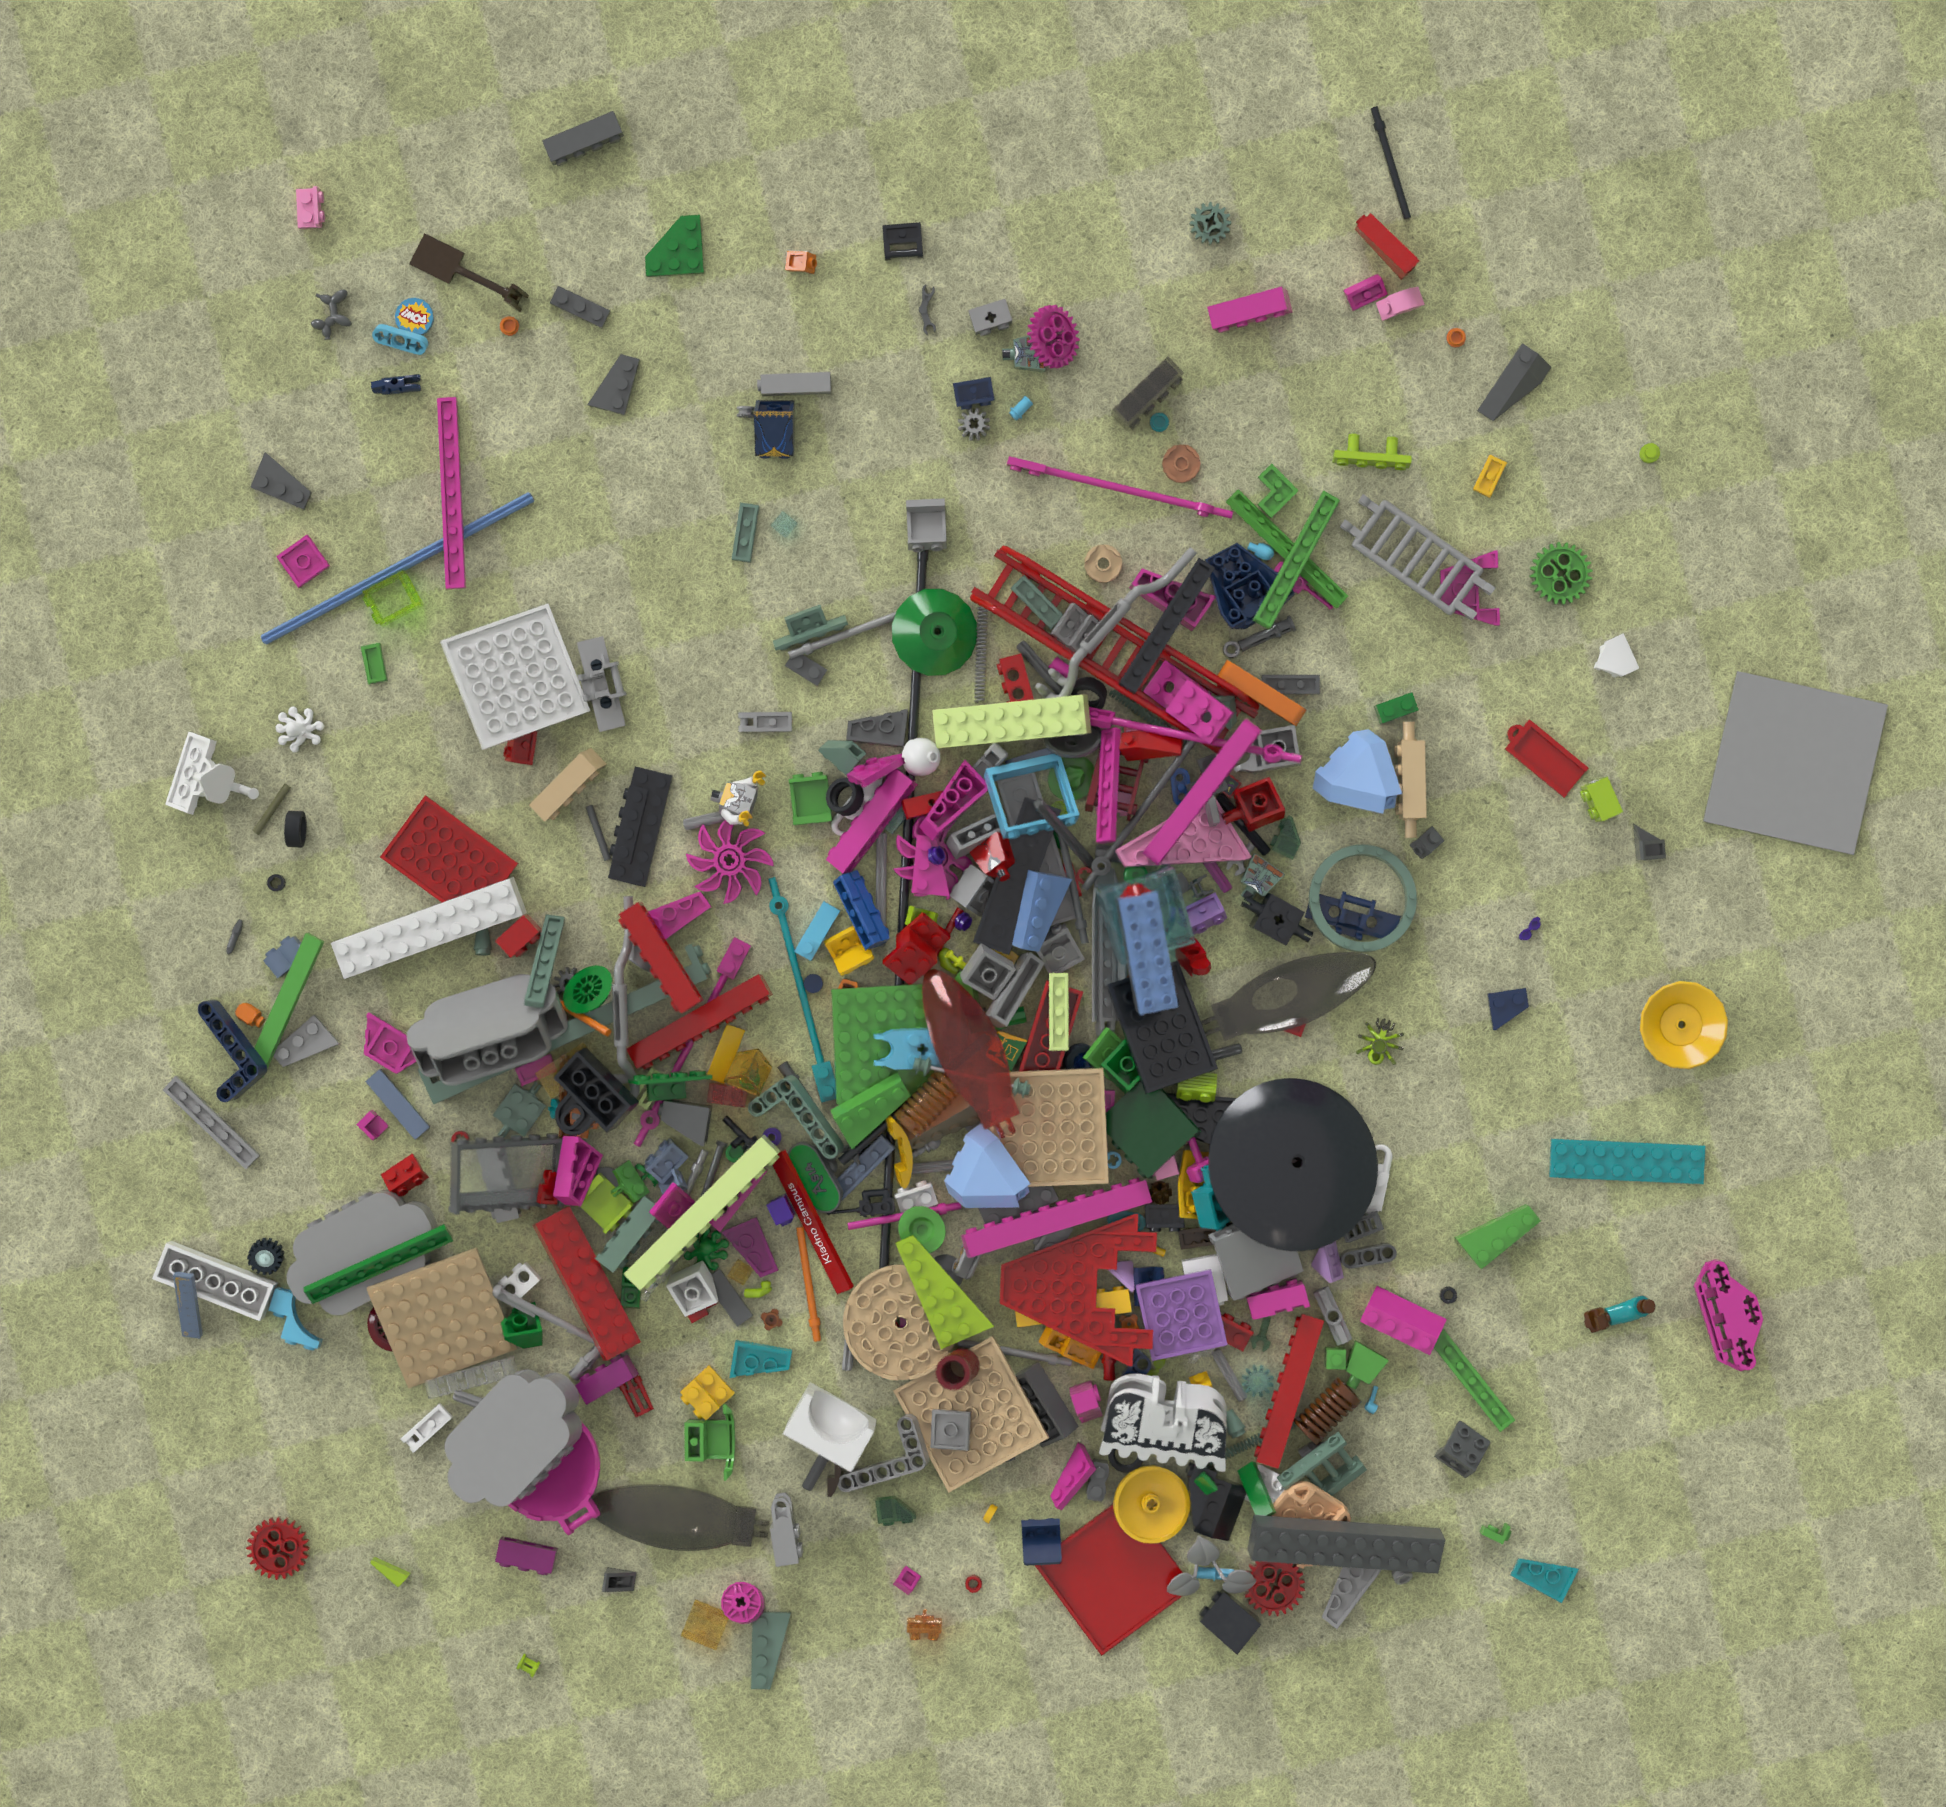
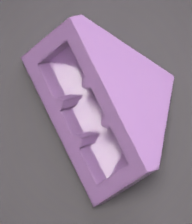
[1311,1241,1344,1283]
[1108,1260,1134,1292]

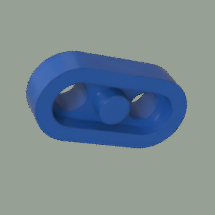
[1170,768,1190,806]

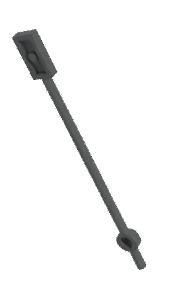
[1081,696,1229,891]

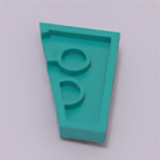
[729,1340,793,1378]
[1510,1558,1579,1603]

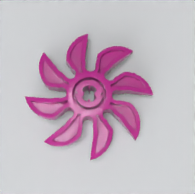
[893,816,973,900]
[686,820,774,904]

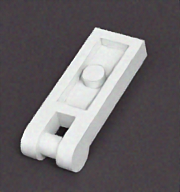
[401,1403,453,1453]

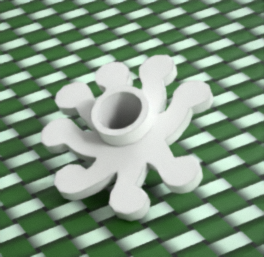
[276,707,324,752]

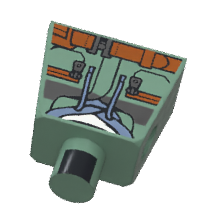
[1002,336,1046,372]
[1240,853,1285,898]

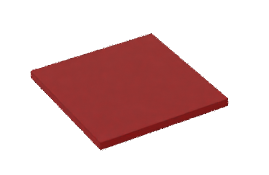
[1035,1504,1183,1656]

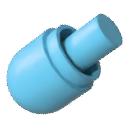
[1247,542,1274,560]

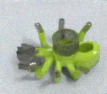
[1356,1018,1404,1065]

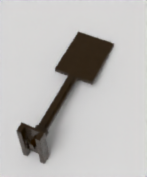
[409,233,529,312]

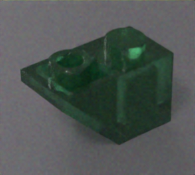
[1269,815,1301,860]
[875,1495,917,1526]

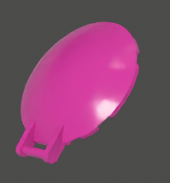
[508,1422,600,1535]

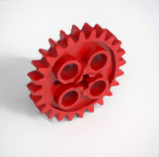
[246,1516,310,1580]
[1244,1561,1305,1616]

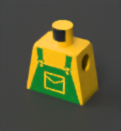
[983,1030,1027,1072]

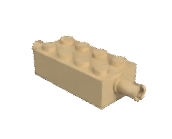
[1394,722,1426,838]

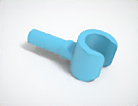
[1365,1386,1378,1414]

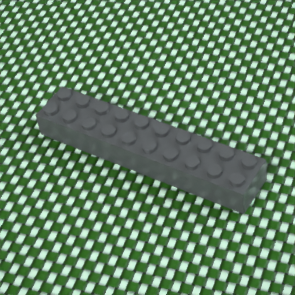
[1247,1515,1445,1574]

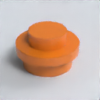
[500,316,519,336]
[1446,328,1466,348]

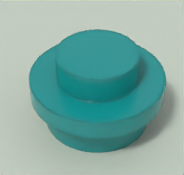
[1150,413,1169,432]

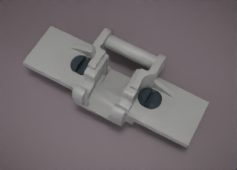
[577,636,627,732]

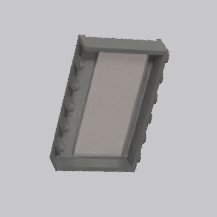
[449,1133,564,1215]

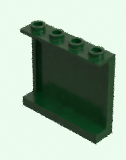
[1105,1080,1202,1179]

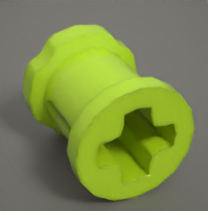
[516,1653,541,1678]

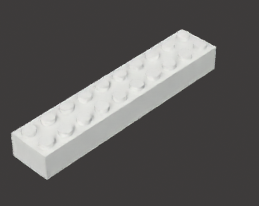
[331,877,527,979]

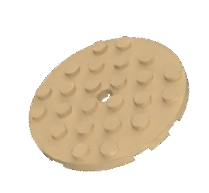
[843,1264,954,1381]

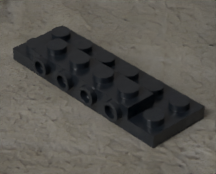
[608,766,673,887]

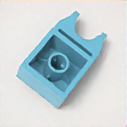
[874,1028,942,1070]

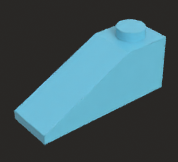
[794,901,840,961]

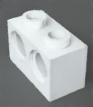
[498,1262,542,1298]

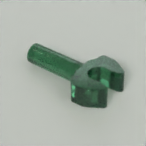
[1251,1316,1271,1352]

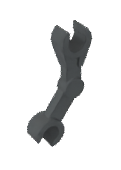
[919,284,936,335]

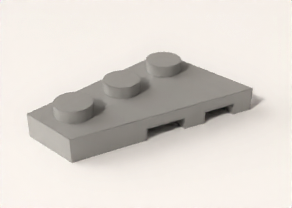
[273,1015,340,1067]

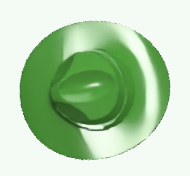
[1048,757,1095,800]
[898,1206,946,1253]

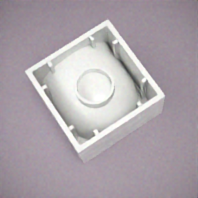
[783,1382,877,1472]

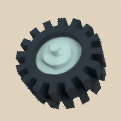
[247,1238,284,1275]

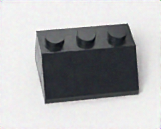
[1193,1475,1247,1541]

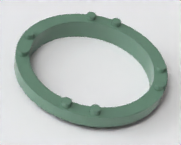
[1308,844,1417,953]

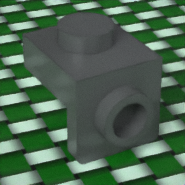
[1410,826,1445,859]

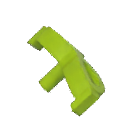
[1147,1358,1166,1376]

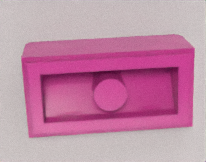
[1343,274,1388,311]

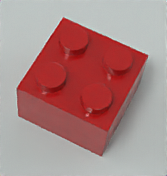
[495,914,542,958]

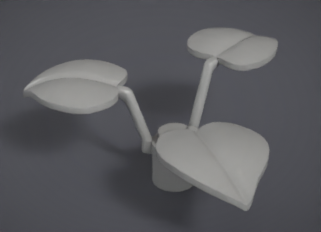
[1167,1536,1256,1596]

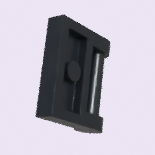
[882,222,923,261]

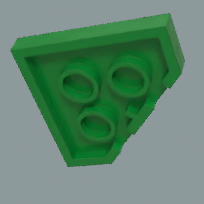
[645,215,704,277]

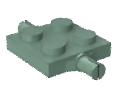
[493,1081,547,1137]

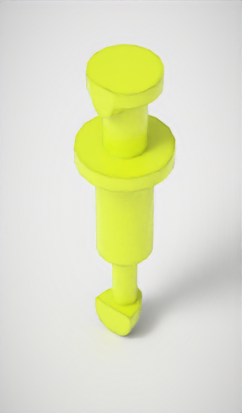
[945,950,966,970]

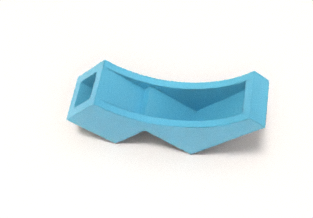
[268,1286,323,1350]

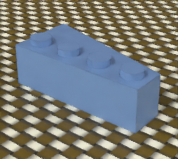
[1012,870,1072,952]

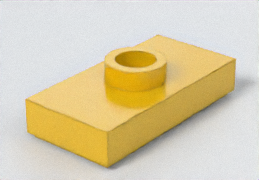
[1473,455,1507,498]

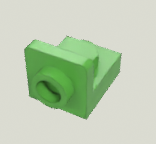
[1479,1523,1512,1544]

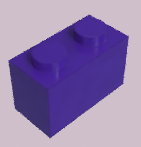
[766,1193,795,1227]

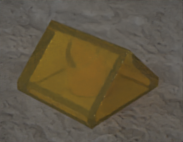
[724,1048,772,1096]

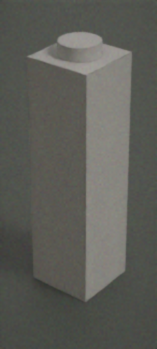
[757,372,832,396]

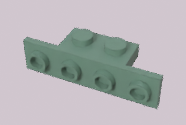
[773,605,848,651]

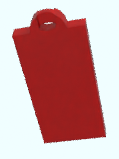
[1505,719,1589,798]

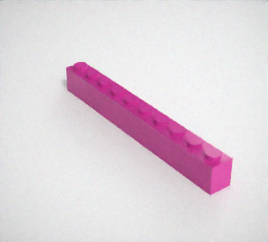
[961,1177,1152,1258]

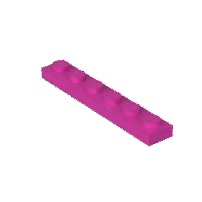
[1096,727,1121,844]

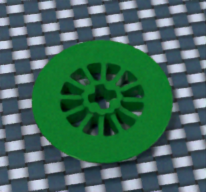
[563,965,612,1013]

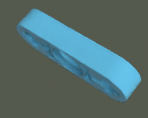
[372,324,429,355]

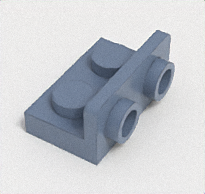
[644,1138,689,1185]

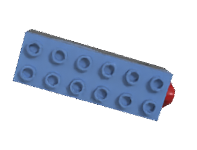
[1115,883,1178,1015]

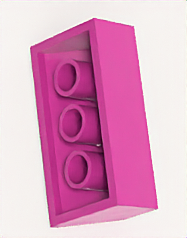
[1360,1286,1447,1355]

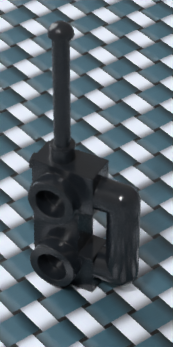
[827,1188,895,1217]

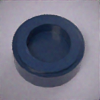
[804,974,823,993]

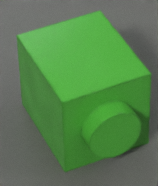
[1324,1347,1346,1369]

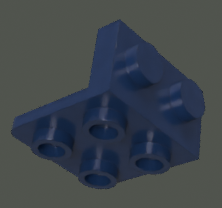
[1021,1518,1062,1566]

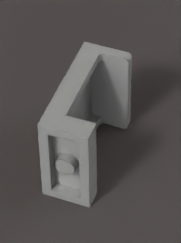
[906,498,947,552]

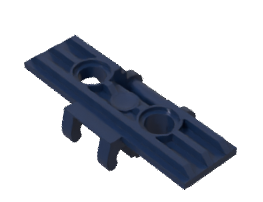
[1304,891,1401,941]

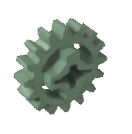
[1189,202,1231,245]

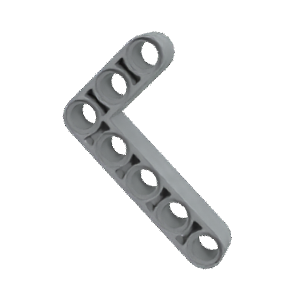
[838,1414,930,1492]

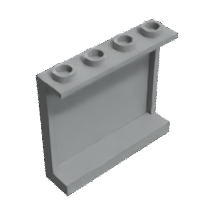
[1208,1224,1303,1301]

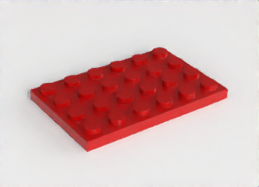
[380,795,519,903]

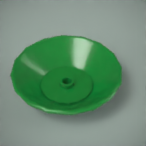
[892,589,977,676]

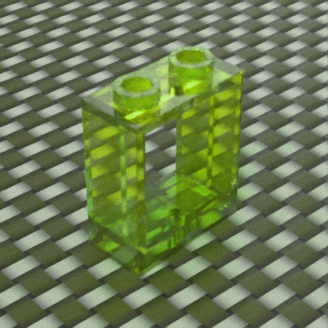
[362,570,424,627]

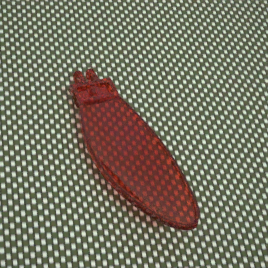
[922,969,1020,1139]

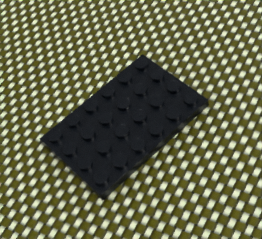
[1106,960,1218,1094]

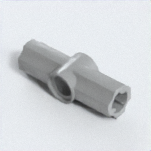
[1313,1286,1352,1346]

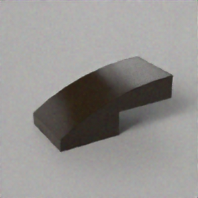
[827,1463,842,1497]

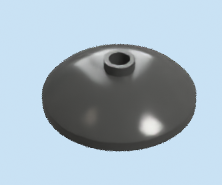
[1044,725,1101,758]

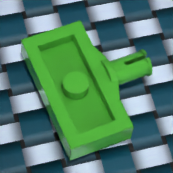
[611,1160,650,1203]

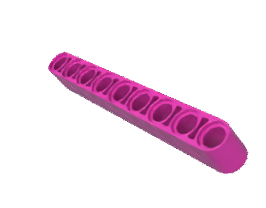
[1142,718,1262,866]

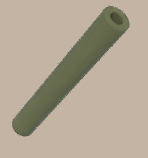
[253,783,291,835]

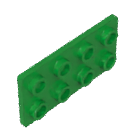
[628,1070,712,1101]

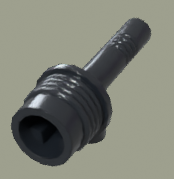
[722,1115,758,1152]

